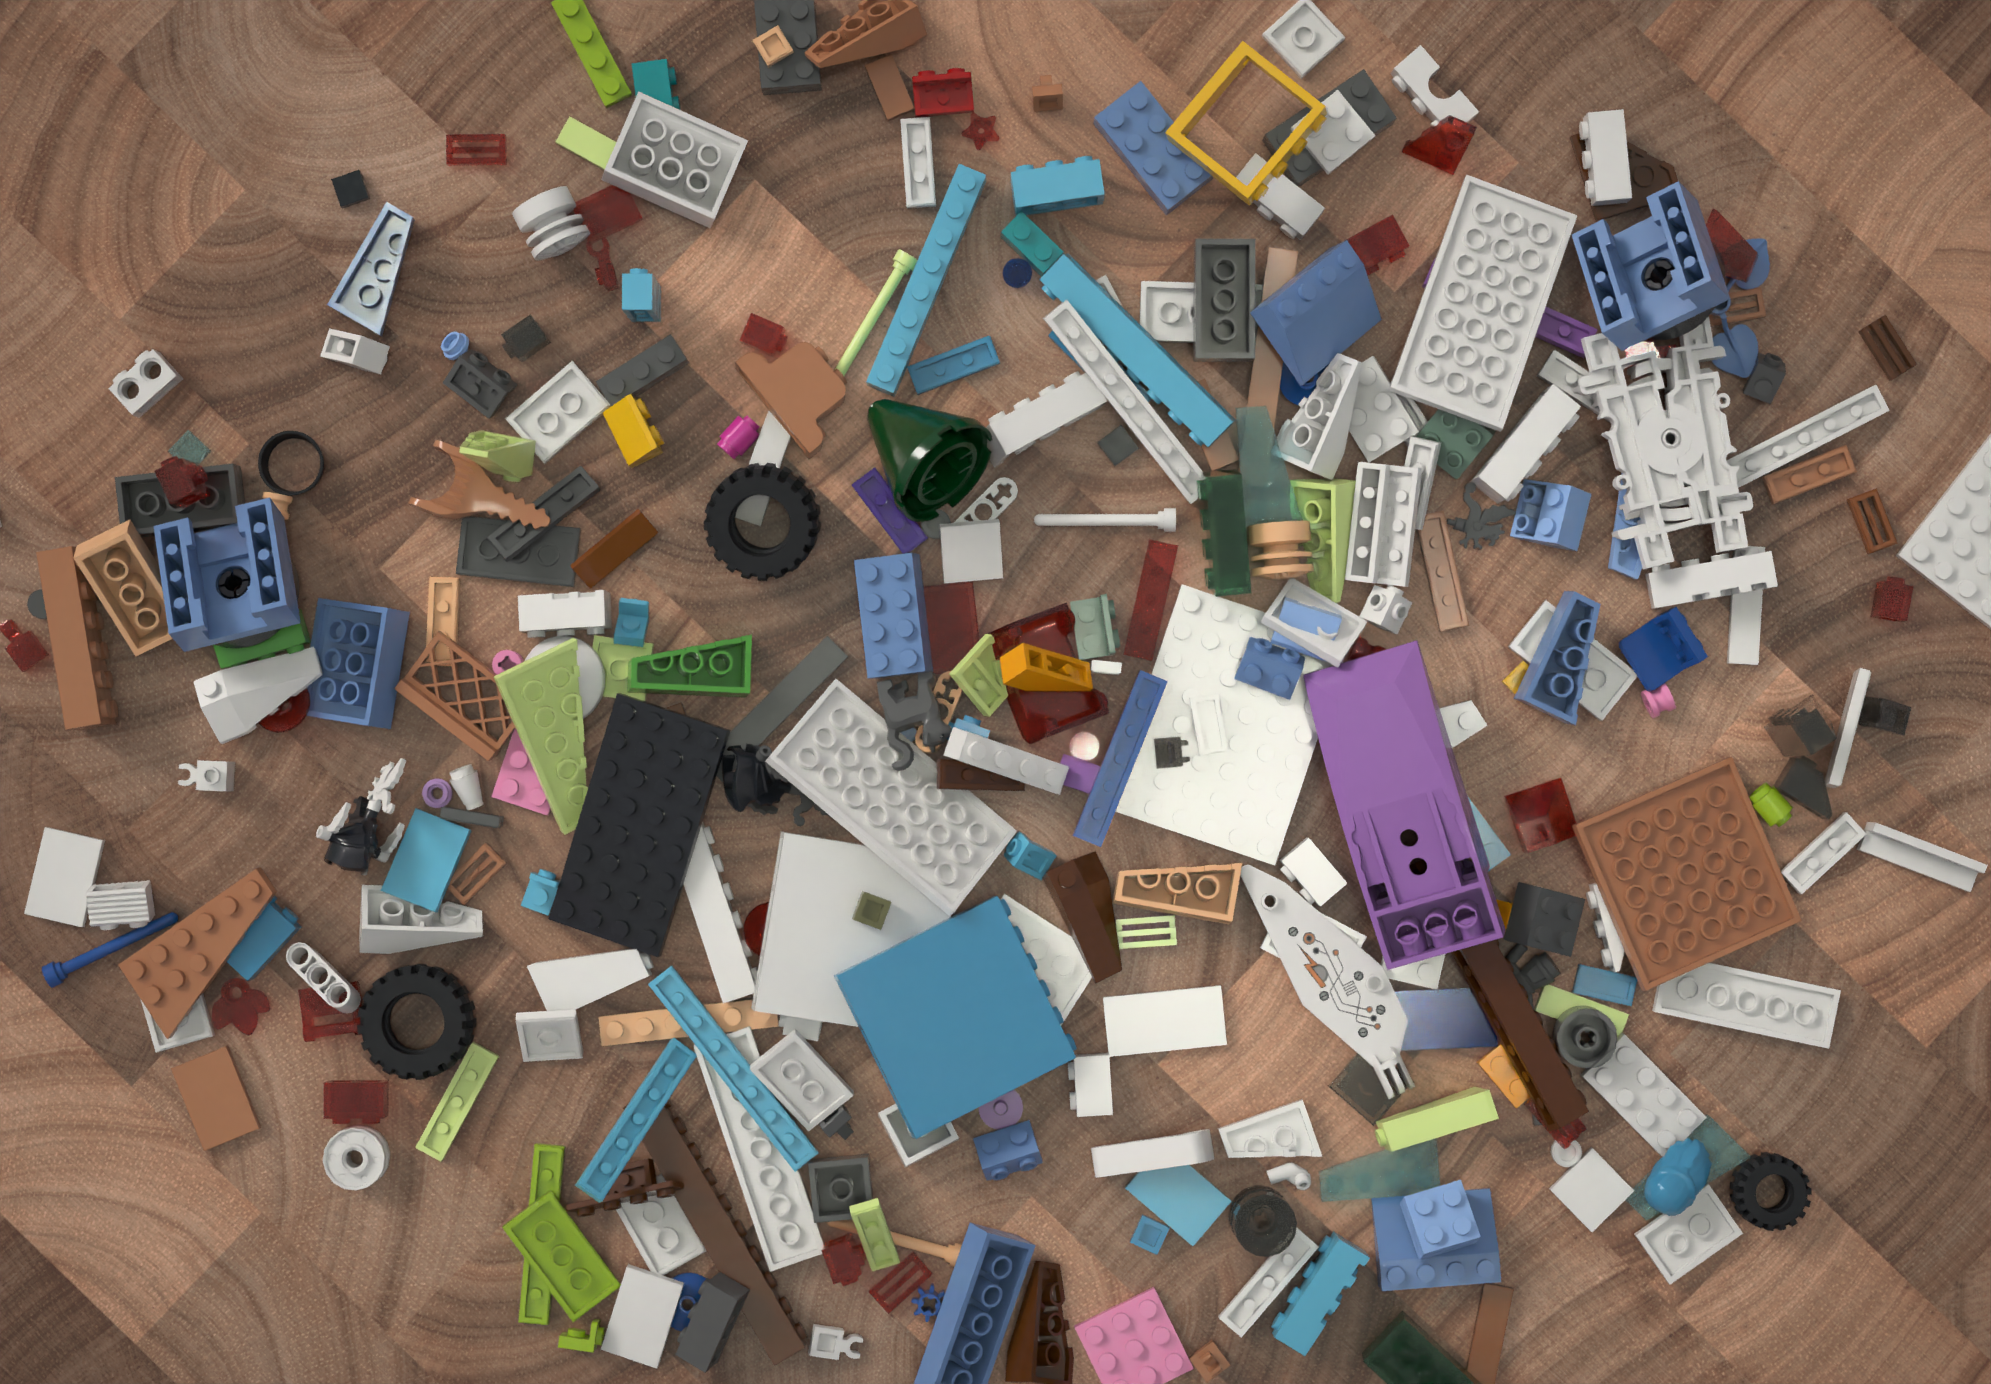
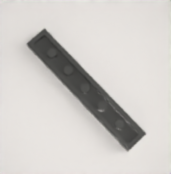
[717,636,848,782]

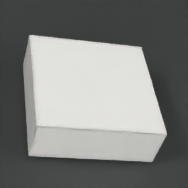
[1091,660,1122,675]

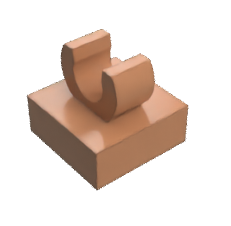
[1032,75,1063,112]
[1189,1340,1231,1383]

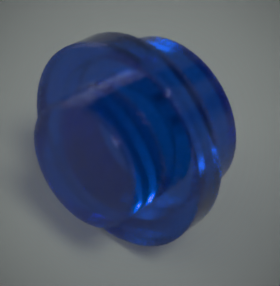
[1003,258,1032,288]

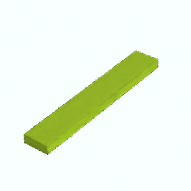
[518,1143,565,1325]

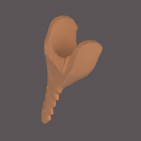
[408,440,551,530]

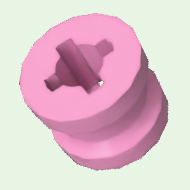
[492,650,524,675]
[1641,683,1676,718]

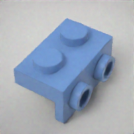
[1234,637,1305,700]
[973,1120,1043,1180]

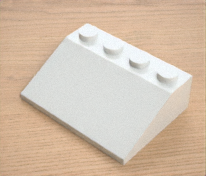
[601,91,748,228]

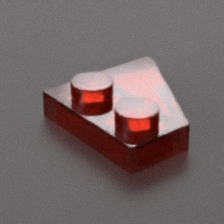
[1402,115,1477,175]
[1706,209,1758,283]

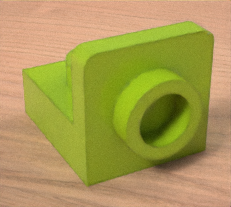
[558,1319,605,1353]

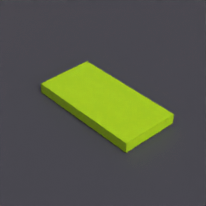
[502,1190,621,1322]

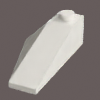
[1271,353,1362,480]
[193,647,323,744]
[359,885,483,954]

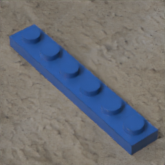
[1072,670,1168,847]

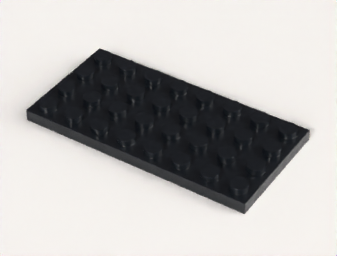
[549,693,731,957]

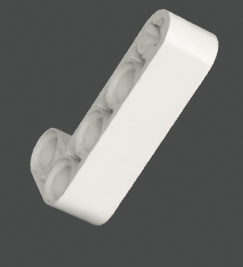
[1091,1129,1214,1178]

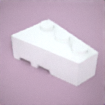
[518,590,612,638]

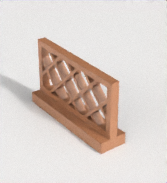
[394,631,515,761]

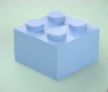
[1400,1180,1481,1260]

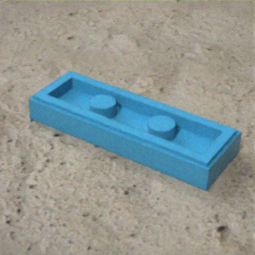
[907,335,1000,395]

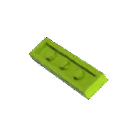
[551,0,632,109]

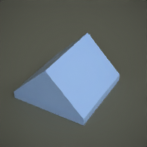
[1270,597,1342,662]

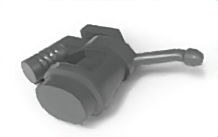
[1506,943,1561,1010]

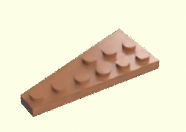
[118,867,277,1039]

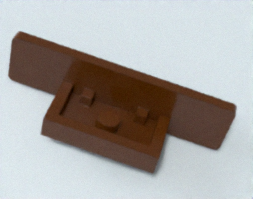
[566,1158,684,1217]

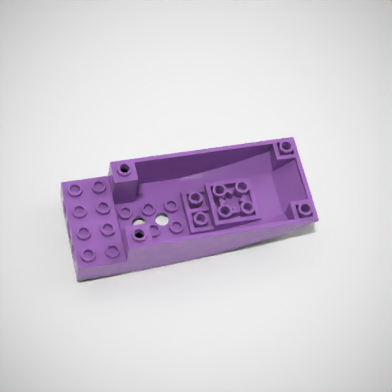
[1303,640,1506,970]

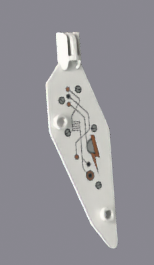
[1240,865,1415,1099]

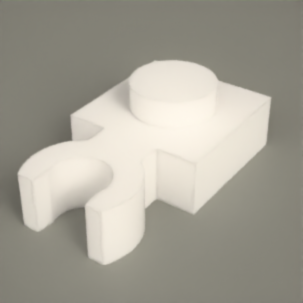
[808,1324,863,1360]

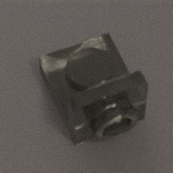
[1859,697,1911,736]

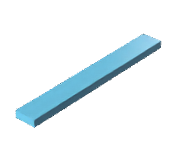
[648,966,819,1172]

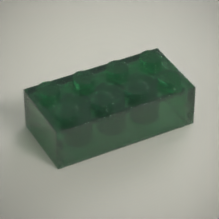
[1196,469,1251,597]
[1362,1311,1481,1384]

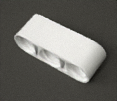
[286,942,361,1014]

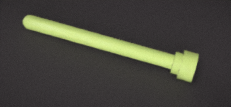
[835,249,918,376]

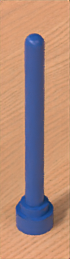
[42,912,178,988]

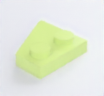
[949,634,1008,717]

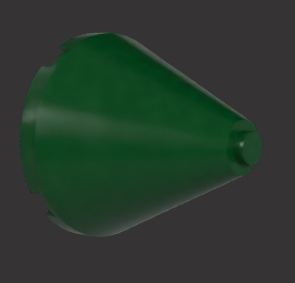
[867,399,993,522]

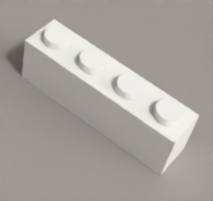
[944,727,1069,795]

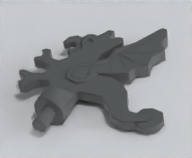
[1447,482,1516,550]

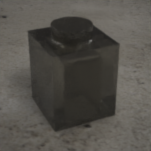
[501,314,551,362]

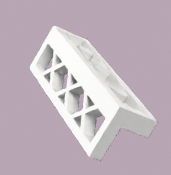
[1857,822,1988,892]

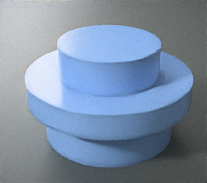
[441,331,469,360]

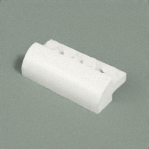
[1345,462,1422,587]

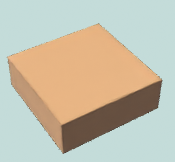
[753,25,794,68]

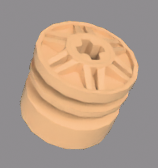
[1248,521,1314,580]

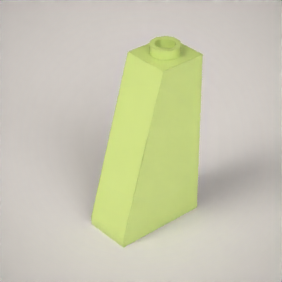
[1375,1087,1499,1152]

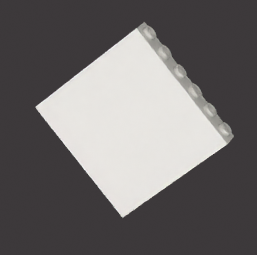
[751,831,956,1027]

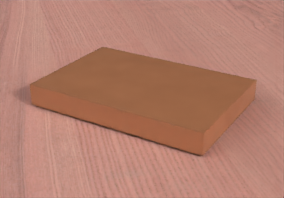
[171,1045,261,1151]

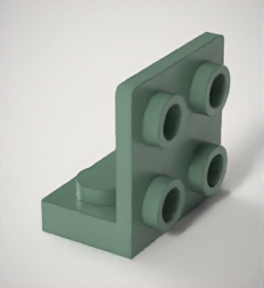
[1416,409,1496,479]
[1070,594,1120,660]

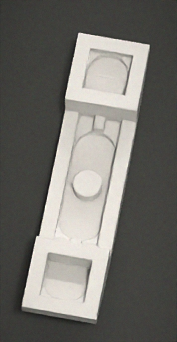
[735,411,791,526]

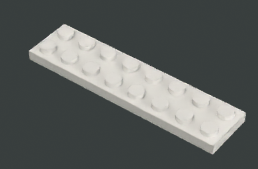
[693,1026,827,1272]

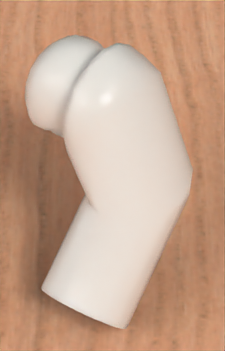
[1266,1162,1311,1190]

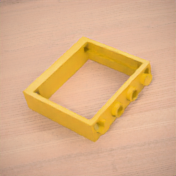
[1165,41,1327,206]

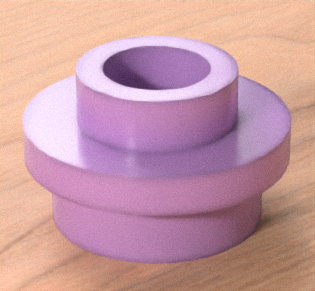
[422,779,452,808]

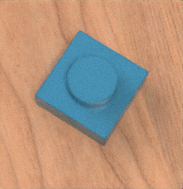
[1130,1214,1170,1255]

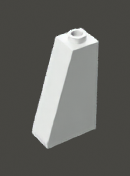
[527,948,654,1011]

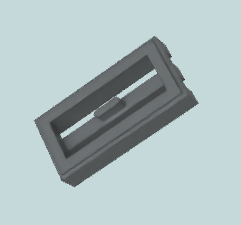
[440,807,504,828]

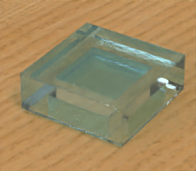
[168,430,211,469]

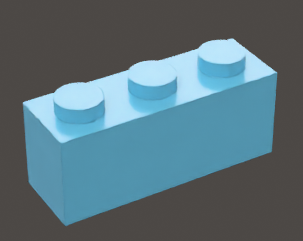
[622,268,661,322]

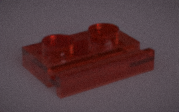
[573,185,643,245]

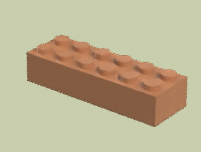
[36,546,118,730]

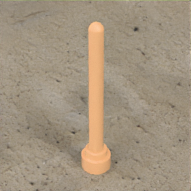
[826,1220,962,1267]

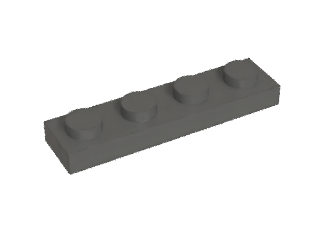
[487,466,600,562]

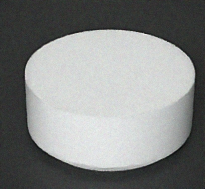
[1551,1136,1582,1167]

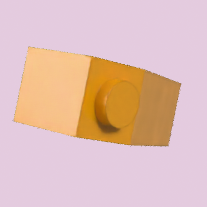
[1000,643,1093,691]

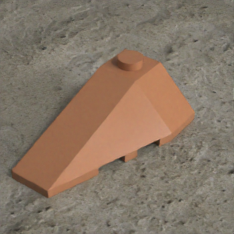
[804,0,927,68]

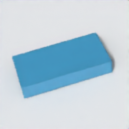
[1572,964,1637,1007]

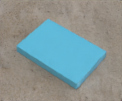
[381,808,471,913]
[1125,1165,1232,1246]

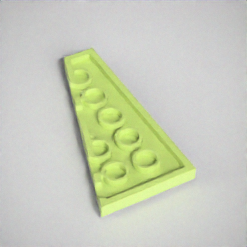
[494,637,588,835]

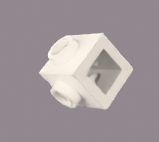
[1359,585,1412,635]

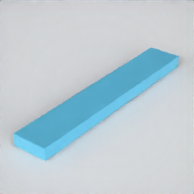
[575,1038,697,1203]

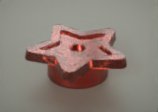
[961,113,999,150]

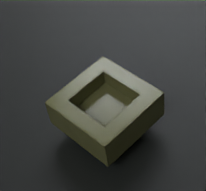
[852,891,892,930]

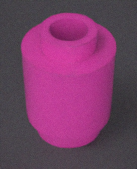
[717,415,759,459]

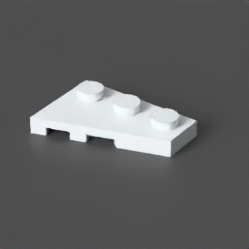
[1218,1099,1322,1158]

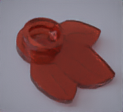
[212,978,270,1036]

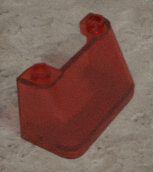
[988,602,1110,744]

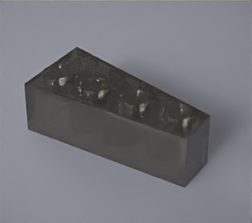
[1764,694,1837,756]

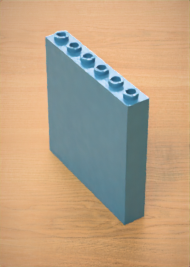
[834,896,1077,1139]

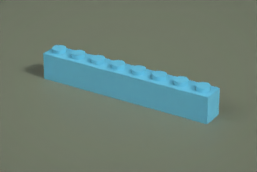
[866,164,986,397]
[1039,253,1236,447]

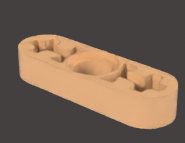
[915,671,963,754]

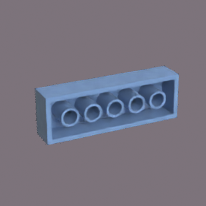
[914,1223,1036,1384]

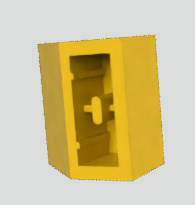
[603,394,665,468]

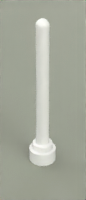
[1034,508,1176,532]

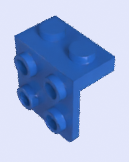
[1619,607,1708,691]

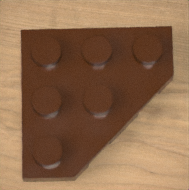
[1570,133,1678,222]

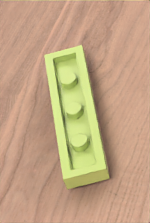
[415,1042,499,1162]

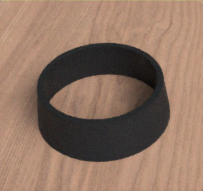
[258,431,324,496]

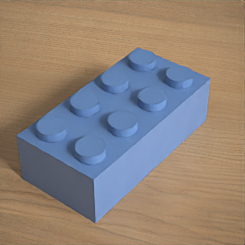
[1093,81,1213,216]
[854,553,933,679]

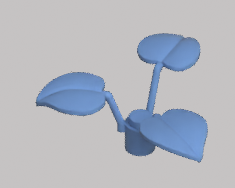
[1662,238,1770,378]

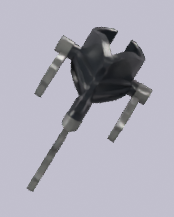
[721,744,833,826]

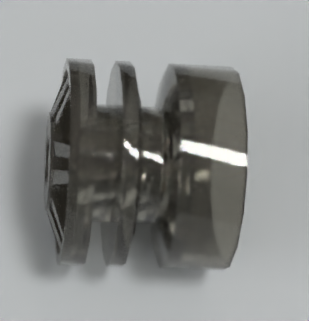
[1228,1185,1297,1257]

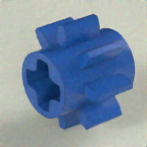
[911,1283,945,1322]

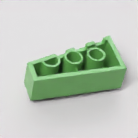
[627,634,752,698]

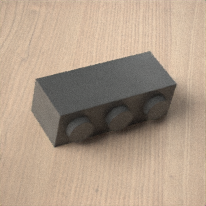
[596,334,690,406]
[675,1272,750,1373]

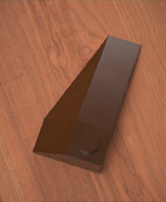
[1042,852,1122,984]
[1005,1261,1074,1384]

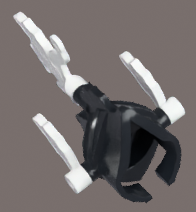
[316,758,406,875]

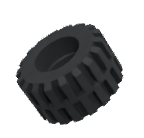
[1729,1152,1812,1231]

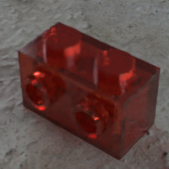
[154,456,211,508]
[821,1233,867,1286]

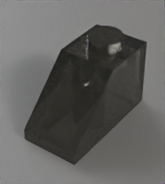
[1773,756,1832,819]

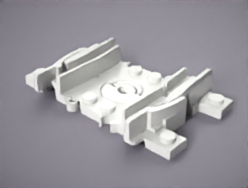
[1573,316,1753,570]

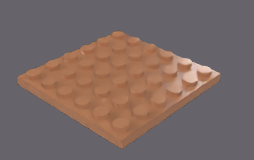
[1572,757,1802,991]

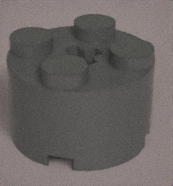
[1552,1006,1617,1068]

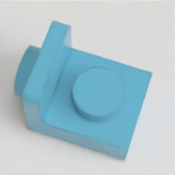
[614,598,649,647]
[1004,832,1057,880]
[521,869,560,916]

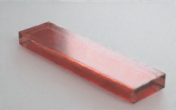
[1123,539,1178,661]

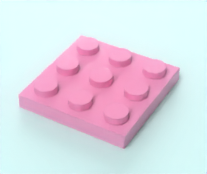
[1074,1287,1194,1384]

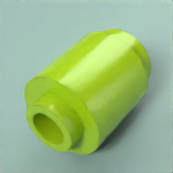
[1749,782,1793,827]

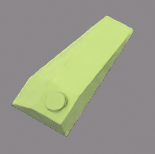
[459,430,536,482]
[1289,478,1356,603]

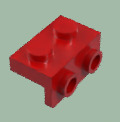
[912,68,974,117]

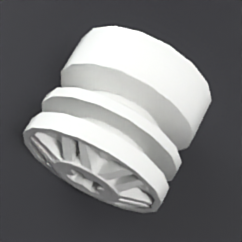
[512,186,590,260]

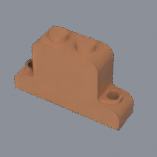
[735,342,847,459]

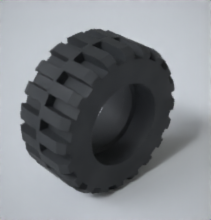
[704,463,821,581]
[357,964,477,1080]

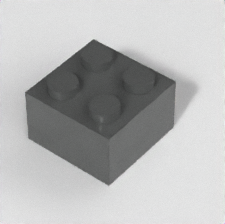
[1504,882,1585,957]
[808,1153,873,1223]

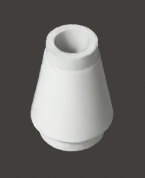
[449,764,484,810]

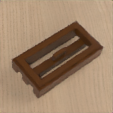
[1858,315,1917,381]

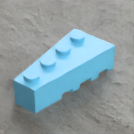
[1271,1231,1370,1356]

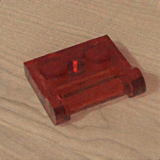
[298,981,362,1042]

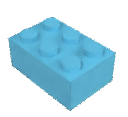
[1010,156,1105,217]

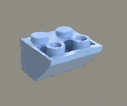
[1510,479,1591,551]

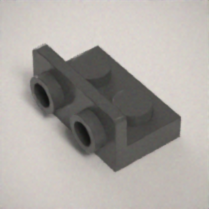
[443,349,517,419]

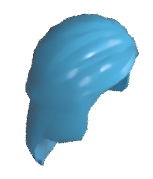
[1644,1138,1712,1216]

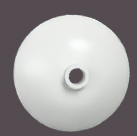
[525,636,605,719]

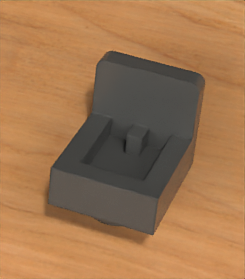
[1743,353,1786,404]

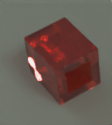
[740,313,788,357]
[1870,577,1914,622]

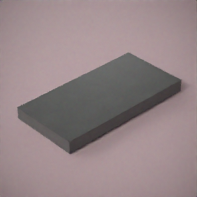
[456,516,581,587]

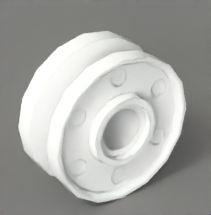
[323,1125,390,1191]

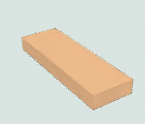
[425,577,460,667]

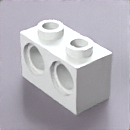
[108,349,183,418]

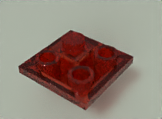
[1504,778,1577,853]

